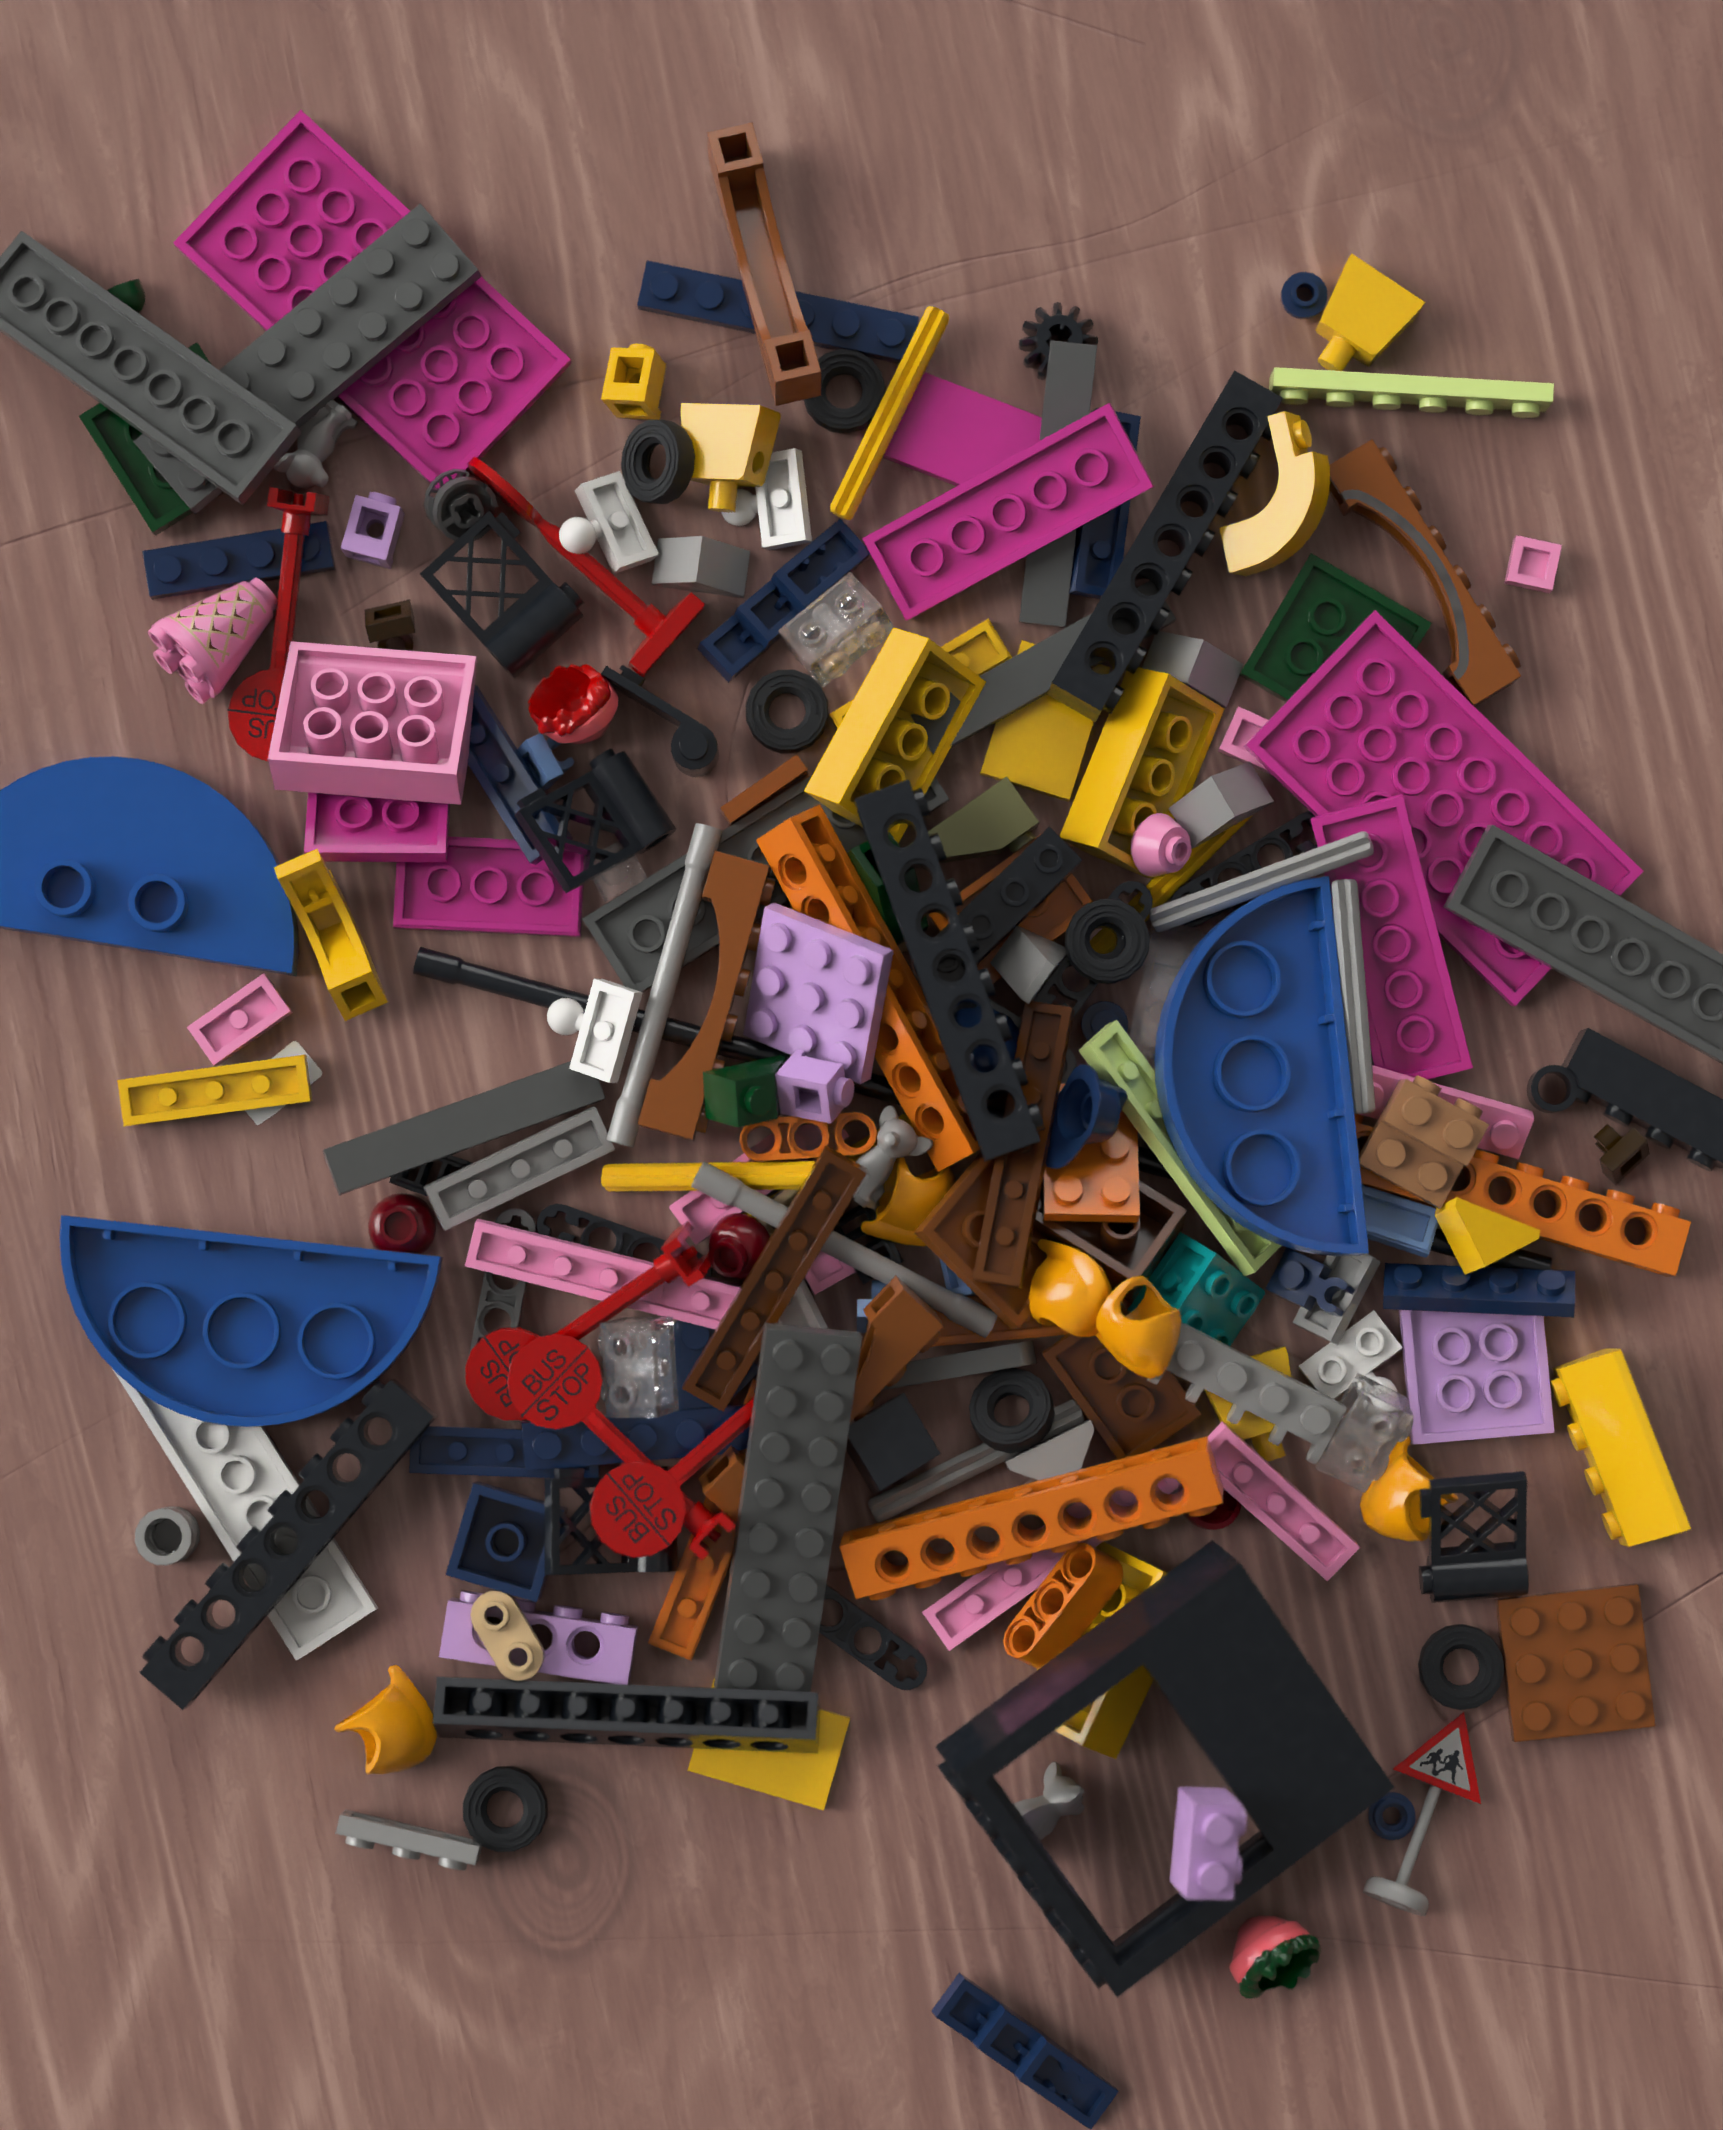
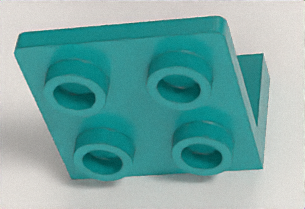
[1128,1232,1265,1346]

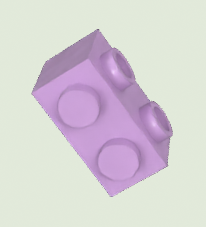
[1170,1786,1247,1900]

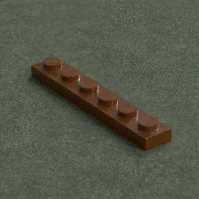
[973,1001,1075,1289]
[682,1145,867,1412]

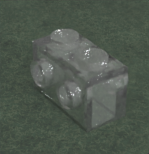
[778,572,894,687]
[598,1316,679,1418]
[1315,1373,1414,1493]

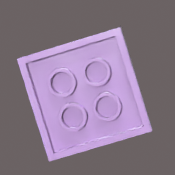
[743,902,893,1084]
[1399,1310,1555,1445]

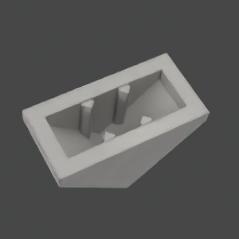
[652,536,750,598]
[1142,631,1243,708]
[1169,762,1274,849]
[990,925,1067,1004]
[1004,1419,1095,1480]

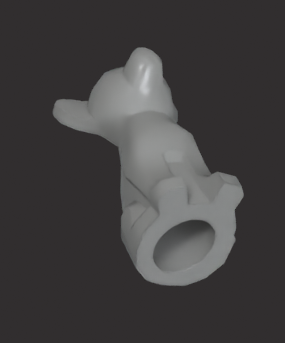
[273,400,358,492]
[853,1105,933,1209]
[1014,1762,1085,1841]

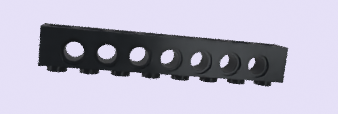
[1047,370,1283,722]
[854,779,1045,1162]
[139,1379,438,1710]
[433,1677,821,1754]

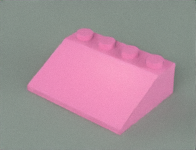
[268,641,477,805]

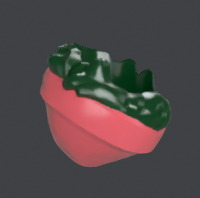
[1229,1915,1321,1999]

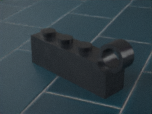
[1527,1028,1723,1171]

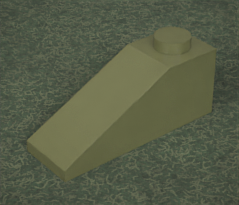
[908,776,1039,863]

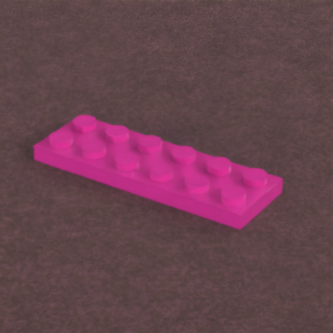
[862,403,1154,621]
[1310,794,1473,1080]

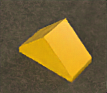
[1434,1197,1541,1275]

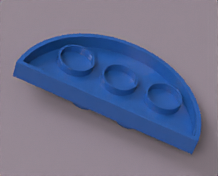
[0,756,299,977]
[1154,876,1369,1256]
[60,1215,443,1427]

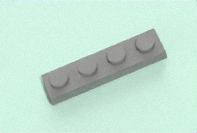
[423,1106,615,1231]

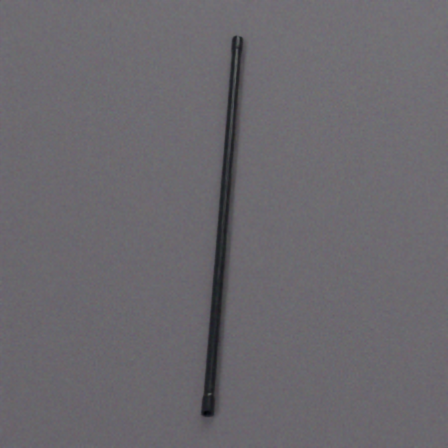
[413,947,1552,1270]

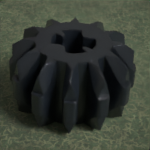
[1019,302,1098,380]

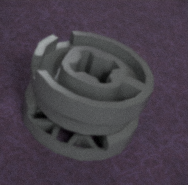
[424,469,498,541]

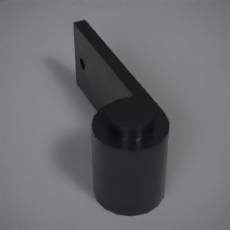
[601,665,719,777]

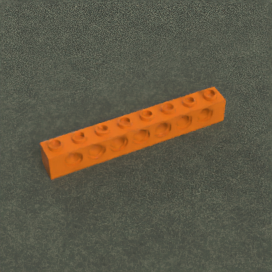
[756,804,980,1172]
[1354,1114,1691,1277]
[839,1436,1224,1600]

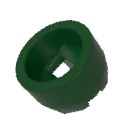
[106,279,145,313]

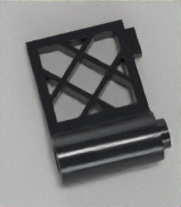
[420,511,584,679]
[514,748,677,894]
[545,1466,678,1575]
[1419,1471,1529,1603]

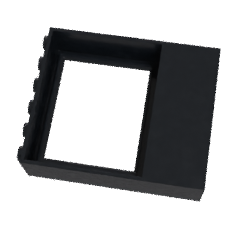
[935,1540,1395,1997]

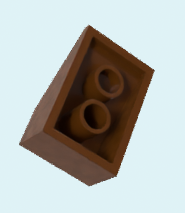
[1034,1180,1187,1303]

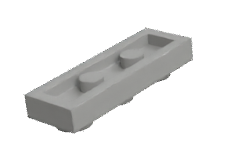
[336,1810,482,1870]

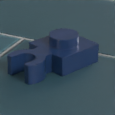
[1266,1247,1355,1317]

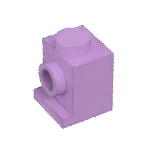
[341,492,405,569]
[775,1049,854,1124]

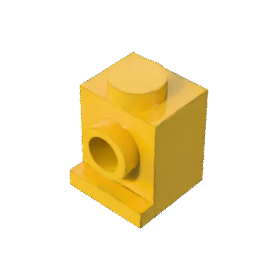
[601,344,667,420]

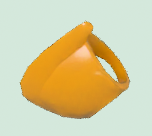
[861,1157,955,1246]
[1029,1239,1113,1337]
[1095,1276,1181,1379]
[1359,1435,1458,1542]
[334,1665,437,1775]

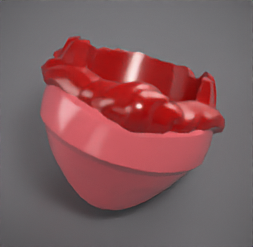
[528,664,618,744]

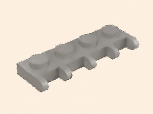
[1147,1322,1347,1465]

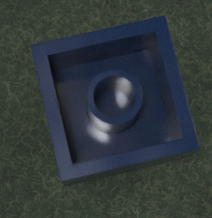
[445,1481,568,1602]

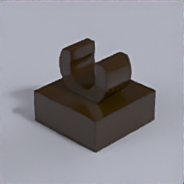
[365,599,415,651]
[1594,1124,1650,1185]

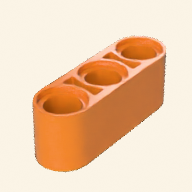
[739,1112,877,1162]
[1003,1542,1123,1669]

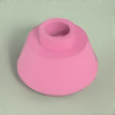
[1131,813,1191,877]

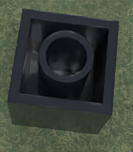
[846,1393,941,1493]

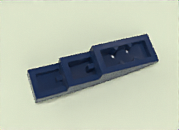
[697,519,870,683]
[931,1972,1119,2130]

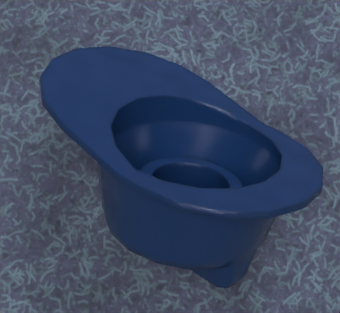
[1046,1064,1128,1169]

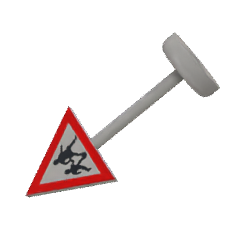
[1363,1712,1481,1916]

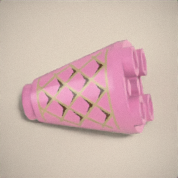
[148,577,277,704]

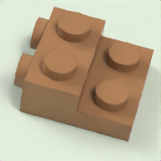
[1359,1075,1489,1208]

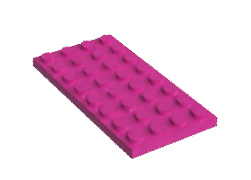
[173,110,572,489]
[1243,610,1643,1007]

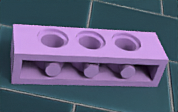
[439,1591,638,1685]

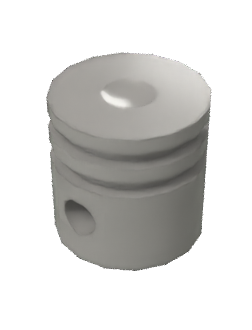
[135,1506,200,1565]

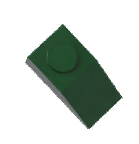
[703,1055,786,1128]

